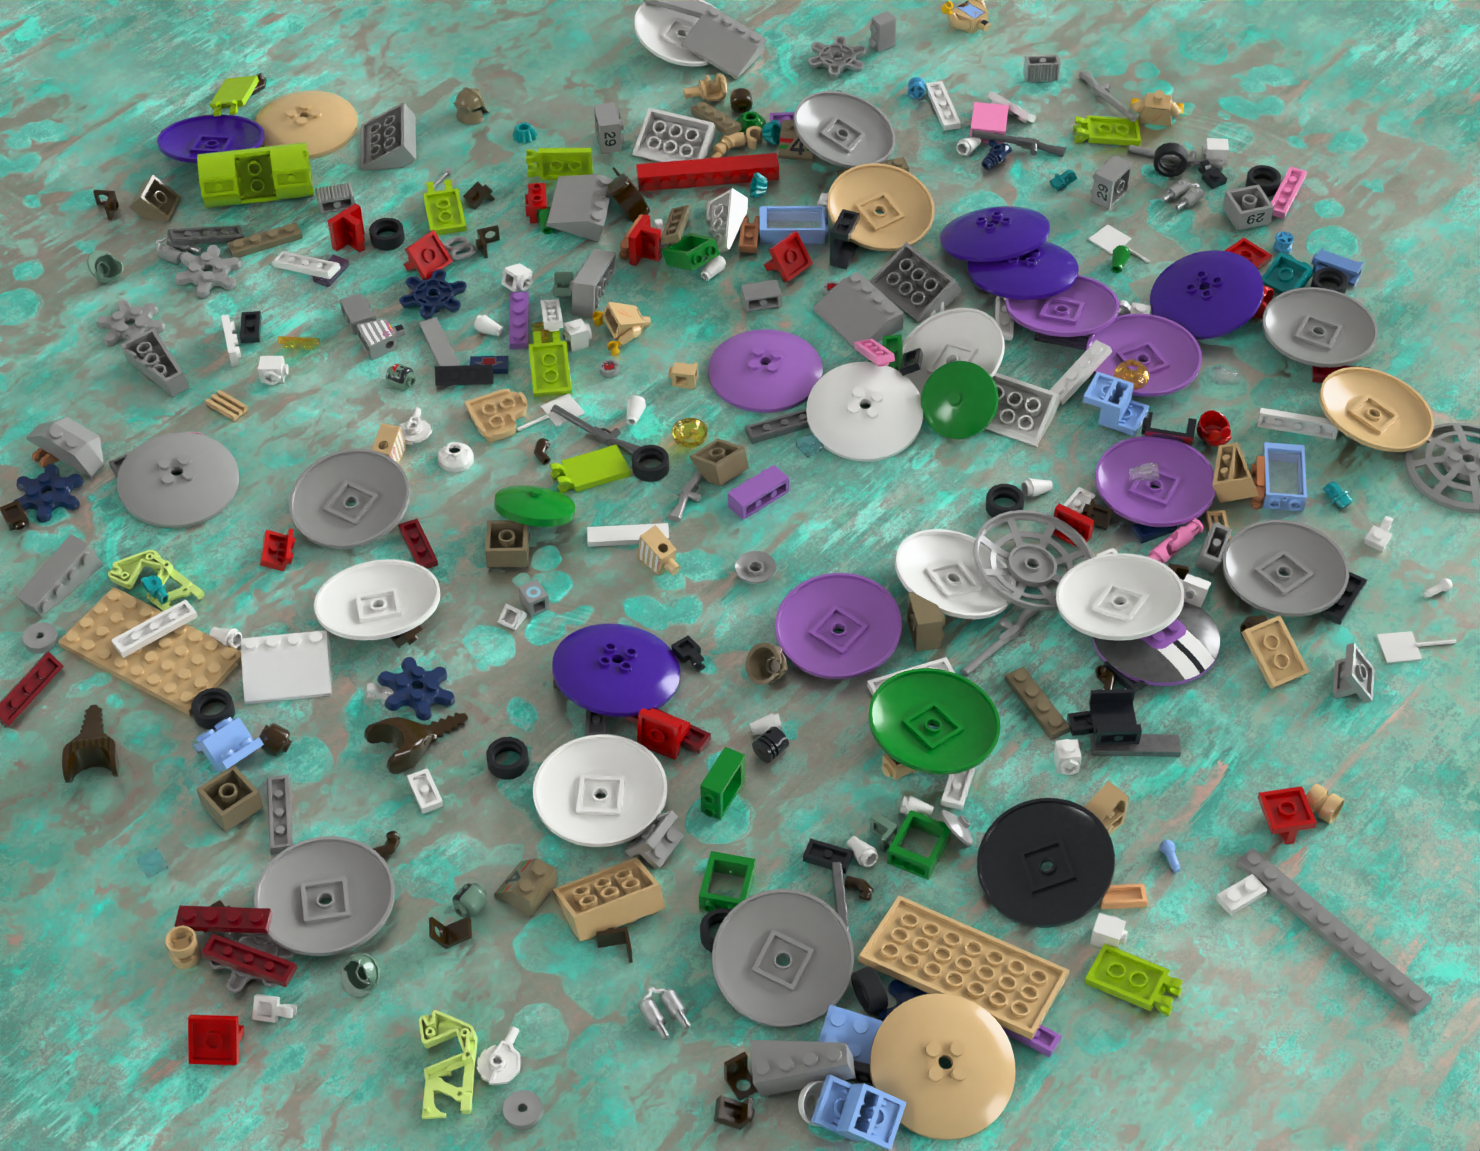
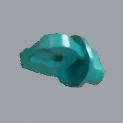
[1049,169,1077,191]
[1323,481,1353,510]
[141,575,169,604]

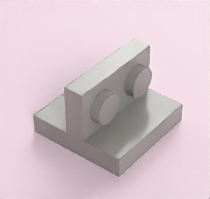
[1333,643,1375,703]
[625,810,684,870]

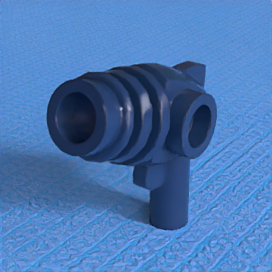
[981,140,1012,170]

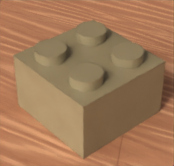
[485,520,530,568]
[197,765,263,832]

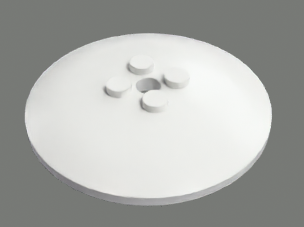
[634,0,717,67]
[903,308,1005,396]
[806,362,924,462]
[895,529,1016,619]
[1056,553,1184,641]
[314,559,441,640]
[533,735,667,847]

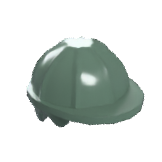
[87,250,123,284]
[341,953,382,997]

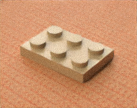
[1241,615,1310,689]

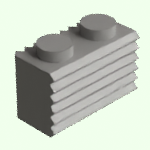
[869,11,897,52]
[1023,55,1061,83]
[315,182,355,214]
[741,280,782,312]
[340,293,376,334]
[1196,522,1232,573]

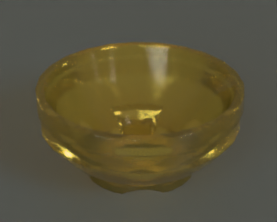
[1113,359,1149,390]
[672,418,708,449]

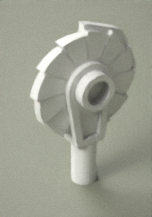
[399,407,432,446]
[476,1027,521,1085]

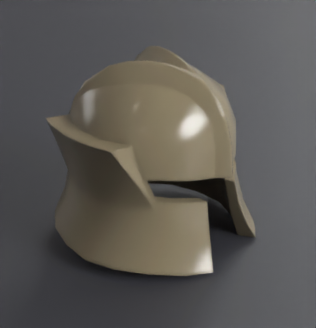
[453,87,489,124]
[745,643,788,685]

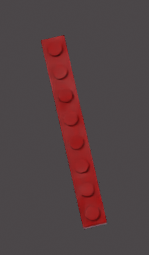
[636,153,779,192]

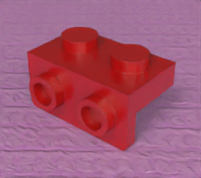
[525,183,547,224]
[1052,503,1094,547]
[260,528,295,572]

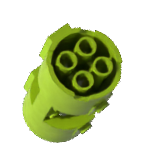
[197,142,314,208]

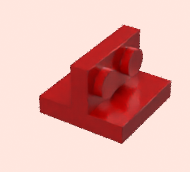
[327,203,365,253]
[628,214,662,266]
[403,230,453,280]
[764,231,813,282]
[637,708,691,760]
[1258,786,1317,845]
[188,1015,244,1065]

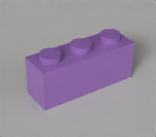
[728,465,789,520]

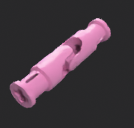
[1147,518,1204,564]

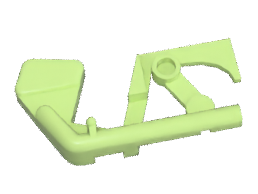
[108,550,204,611]
[419,1010,478,1119]

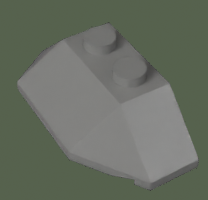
[26,417,104,479]

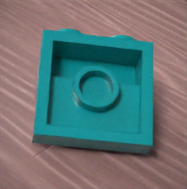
[1262,252,1313,294]

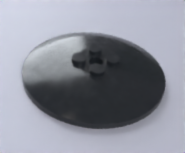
[977,798,1115,928]

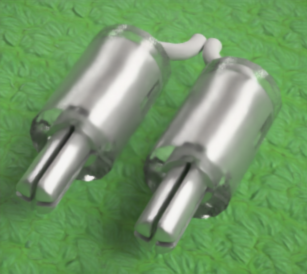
[638,987,691,1040]

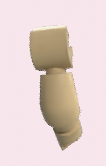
[709,126,763,158]

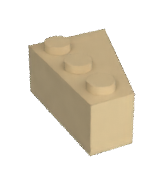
[1212,442,1259,503]
[1084,781,1129,835]

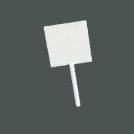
[1088,224,1150,263]
[516,393,585,432]
[1376,631,1456,663]

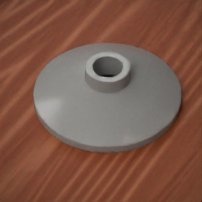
[735,551,776,584]
[940,810,974,846]

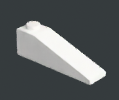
[706,188,748,254]

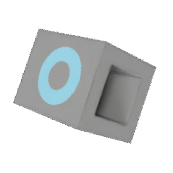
[518,579,549,617]

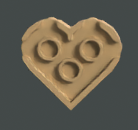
[464,389,527,442]

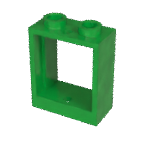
[662,233,720,271]
[700,747,745,820]
[887,810,951,880]
[699,851,756,912]

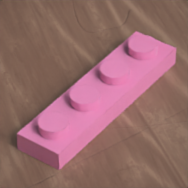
[1271,167,1307,219]
[854,338,895,367]

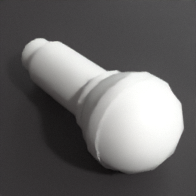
[1423,578,1453,598]

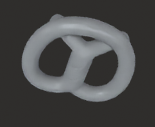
[442,236,476,260]

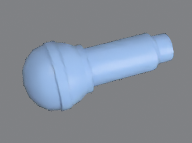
[1160,840,1180,873]

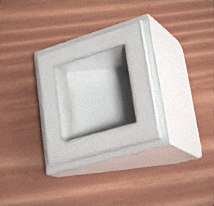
[497,604,528,631]

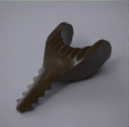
[607,167,650,223]
[62,705,119,783]
[364,713,468,774]

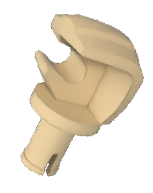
[683,73,727,102]

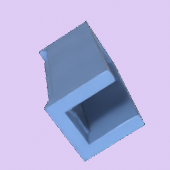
[1311,248,1364,287]

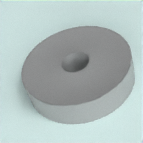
[23,622,59,654]
[503,1090,543,1130]

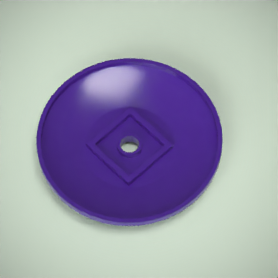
[157,114,265,163]
[940,206,1050,262]
[967,241,1079,300]
[1150,250,1264,340]
[552,623,680,717]

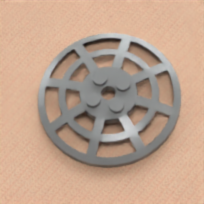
[1405,423,1480,513]
[973,510,1094,611]

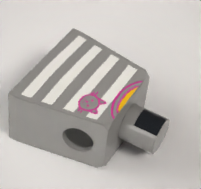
[357,319,405,360]

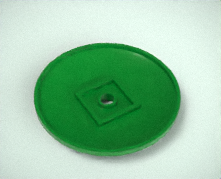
[868,668,1000,775]

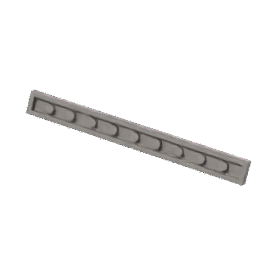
[1236,847,1432,1016]

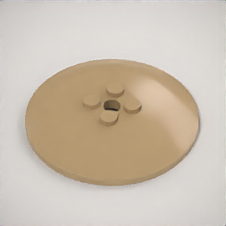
[255,91,358,159]
[827,163,935,251]
[1319,367,1434,452]
[870,993,1015,1140]

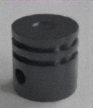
[752,726,789,763]

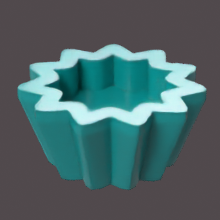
[762,119,781,145]
[512,122,537,144]
[749,172,768,198]

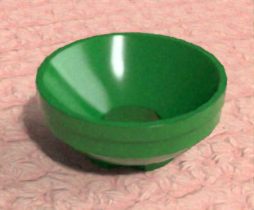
[736,111,766,135]

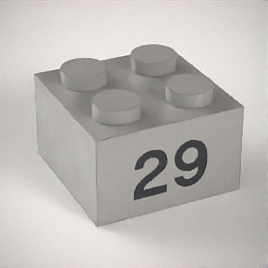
[594,102,624,154]
[1091,155,1132,210]
[1222,185,1274,231]

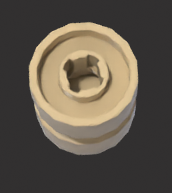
[1306,783,1345,824]
[165,926,201,969]

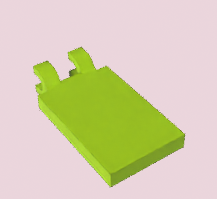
[209,75,259,117]
[1073,115,1141,146]
[526,148,593,180]
[423,179,467,235]
[528,330,572,397]
[550,445,631,493]
[1085,943,1183,1016]

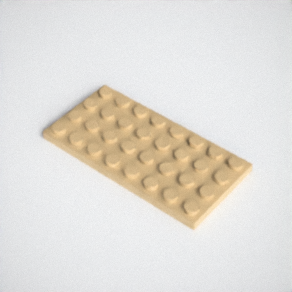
[58,587,242,716]
[858,896,1069,1040]

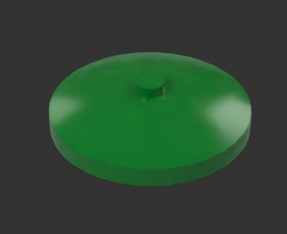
[921,361,998,440]
[494,485,575,527]

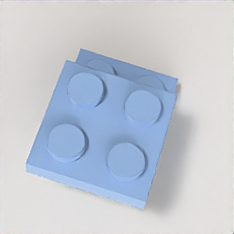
[1083,372,1150,437]
[193,717,264,772]
[811,1075,907,1150]

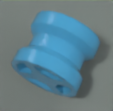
[908,77,925,99]
[1273,231,1294,254]

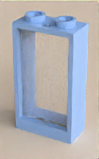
[759,206,829,244]
[1261,442,1307,511]

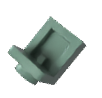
[553,272,573,298]
[869,812,898,852]

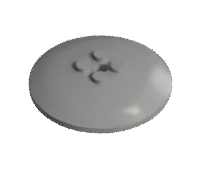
[793,91,895,169]
[1262,287,1378,367]
[117,432,239,528]
[289,449,410,549]
[1222,520,1349,617]
[254,836,395,956]
[712,889,854,1028]

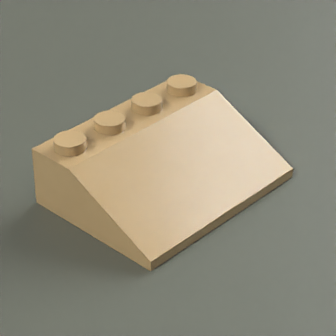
[553,857,666,941]

